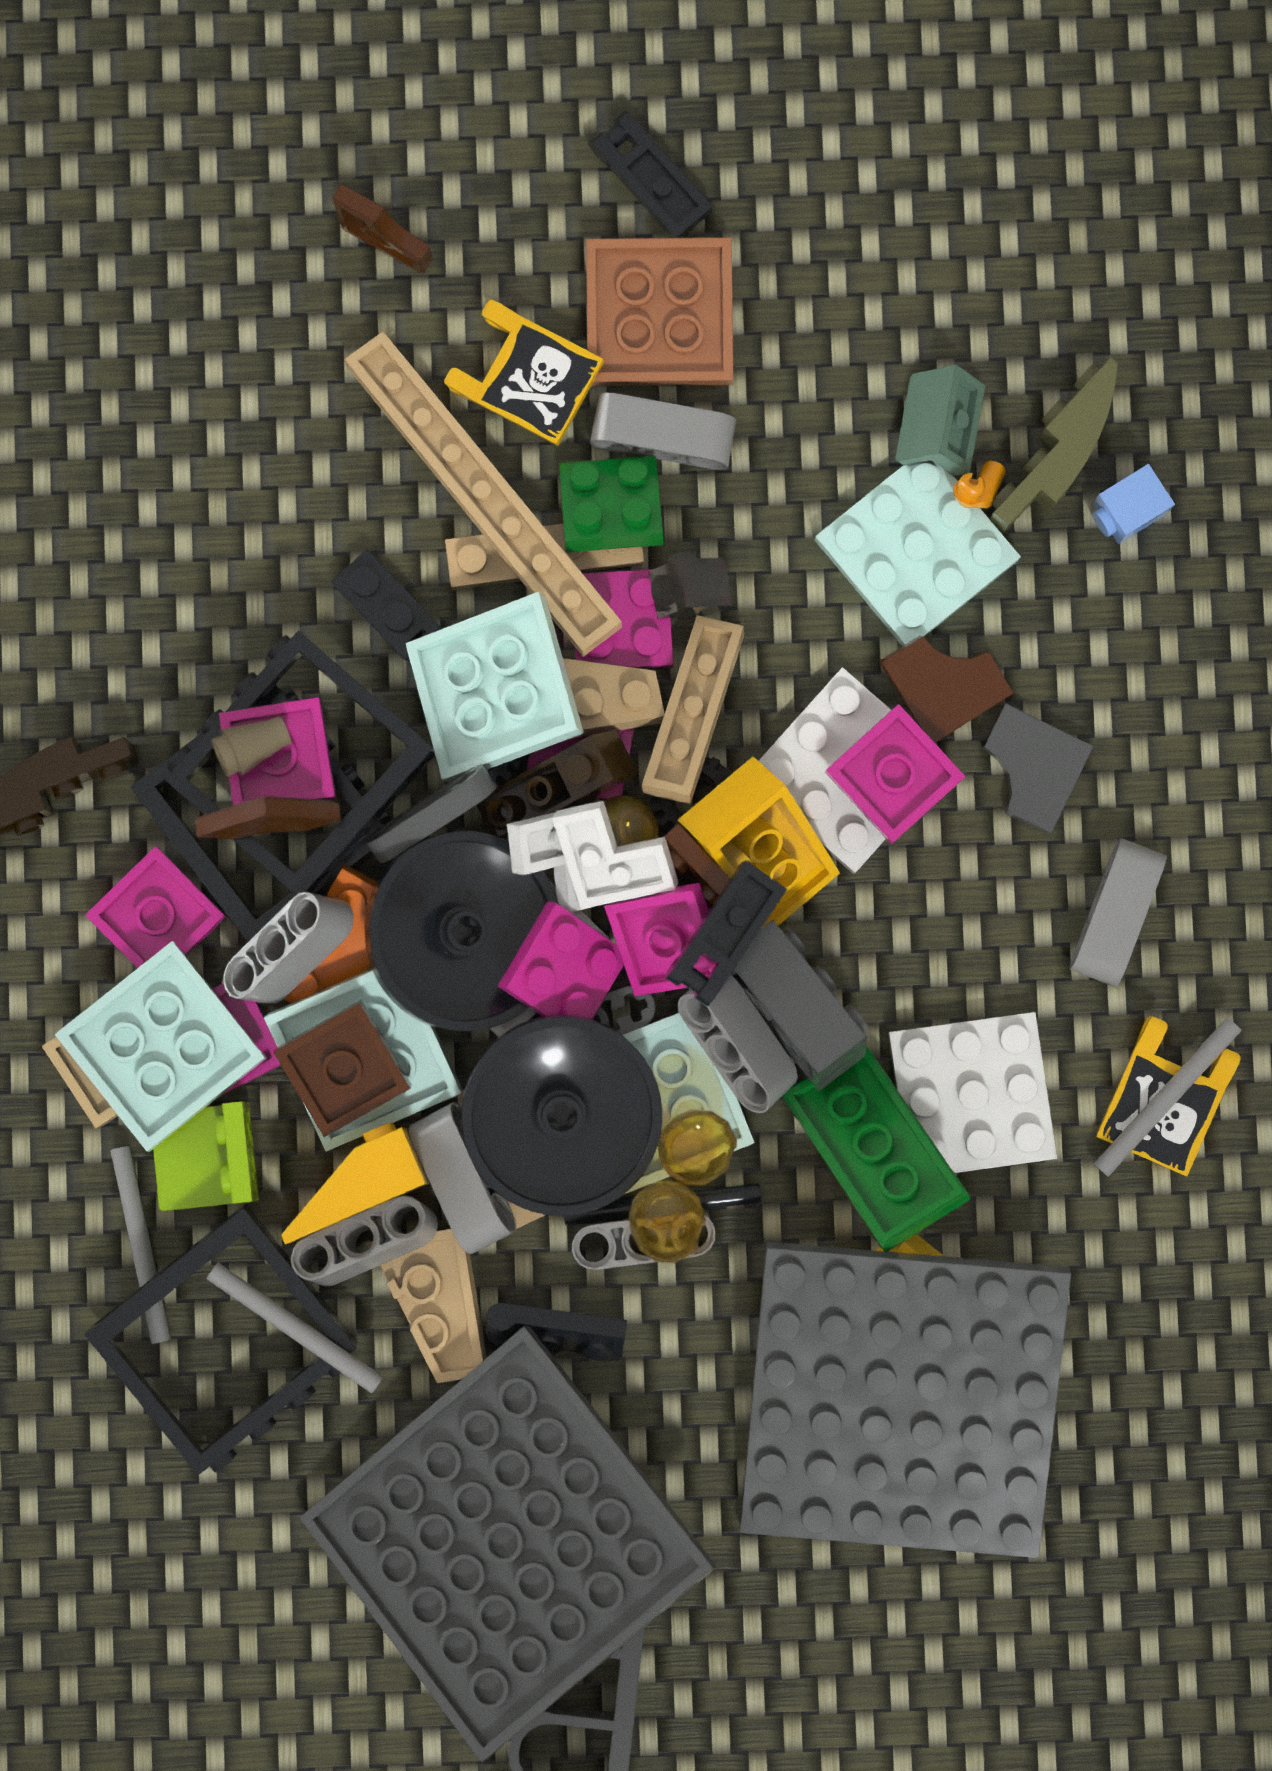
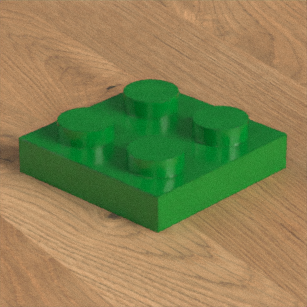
[559,456,663,552]

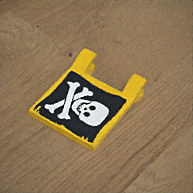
[444,300,605,446]
[1096,1016,1241,1176]

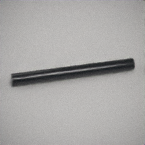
[564,1183,761,1226]

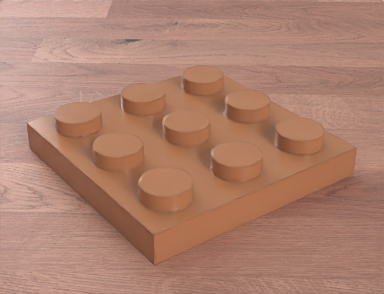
[586,238,733,386]

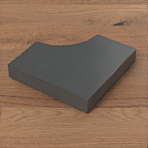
[983,703,1094,835]

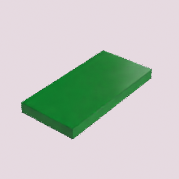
[782,1045,971,1253]

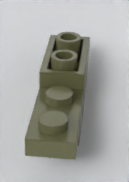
[990,358,1118,534]

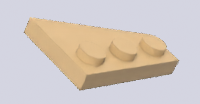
[563,658,665,739]
[366,1228,487,1383]

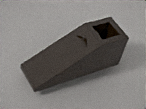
[477,730,638,840]

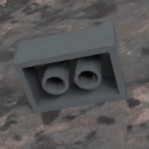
[731,920,868,1092]

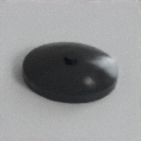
[365,831,559,1031]
[462,1015,662,1216]

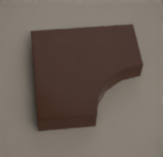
[333,184,433,273]
[879,635,1013,743]
[195,796,340,839]

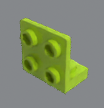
[153,1101,259,1211]

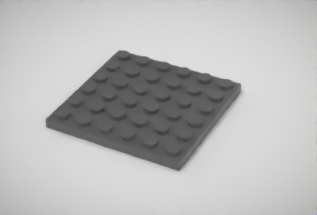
[740,1242,1071,1558]
[300,1326,717,1762]

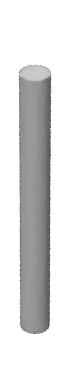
[1094,1017,1242,1177]
[110,1146,171,1344]
[206,1262,383,1393]

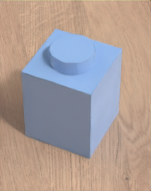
[1092,464,1175,544]

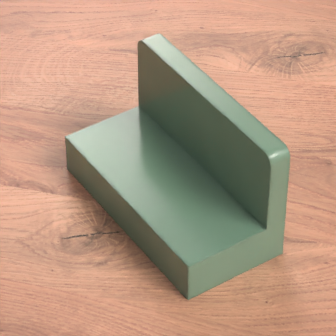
[895,365,986,476]

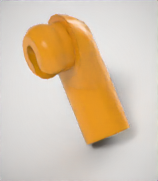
[953,461,1006,508]

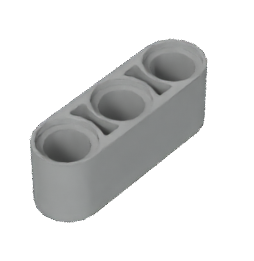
[590,393,737,470]
[1069,837,1167,987]
[223,892,354,1005]
[678,975,798,1113]
[409,1102,516,1254]
[291,1196,438,1287]
[572,1211,716,1270]

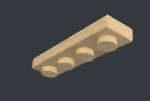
[445,524,644,591]
[642,615,744,805]

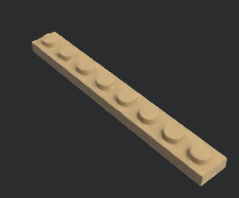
[344,331,622,657]

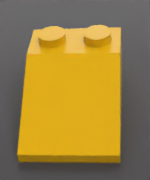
[678,756,840,927]
[281,1123,430,1244]

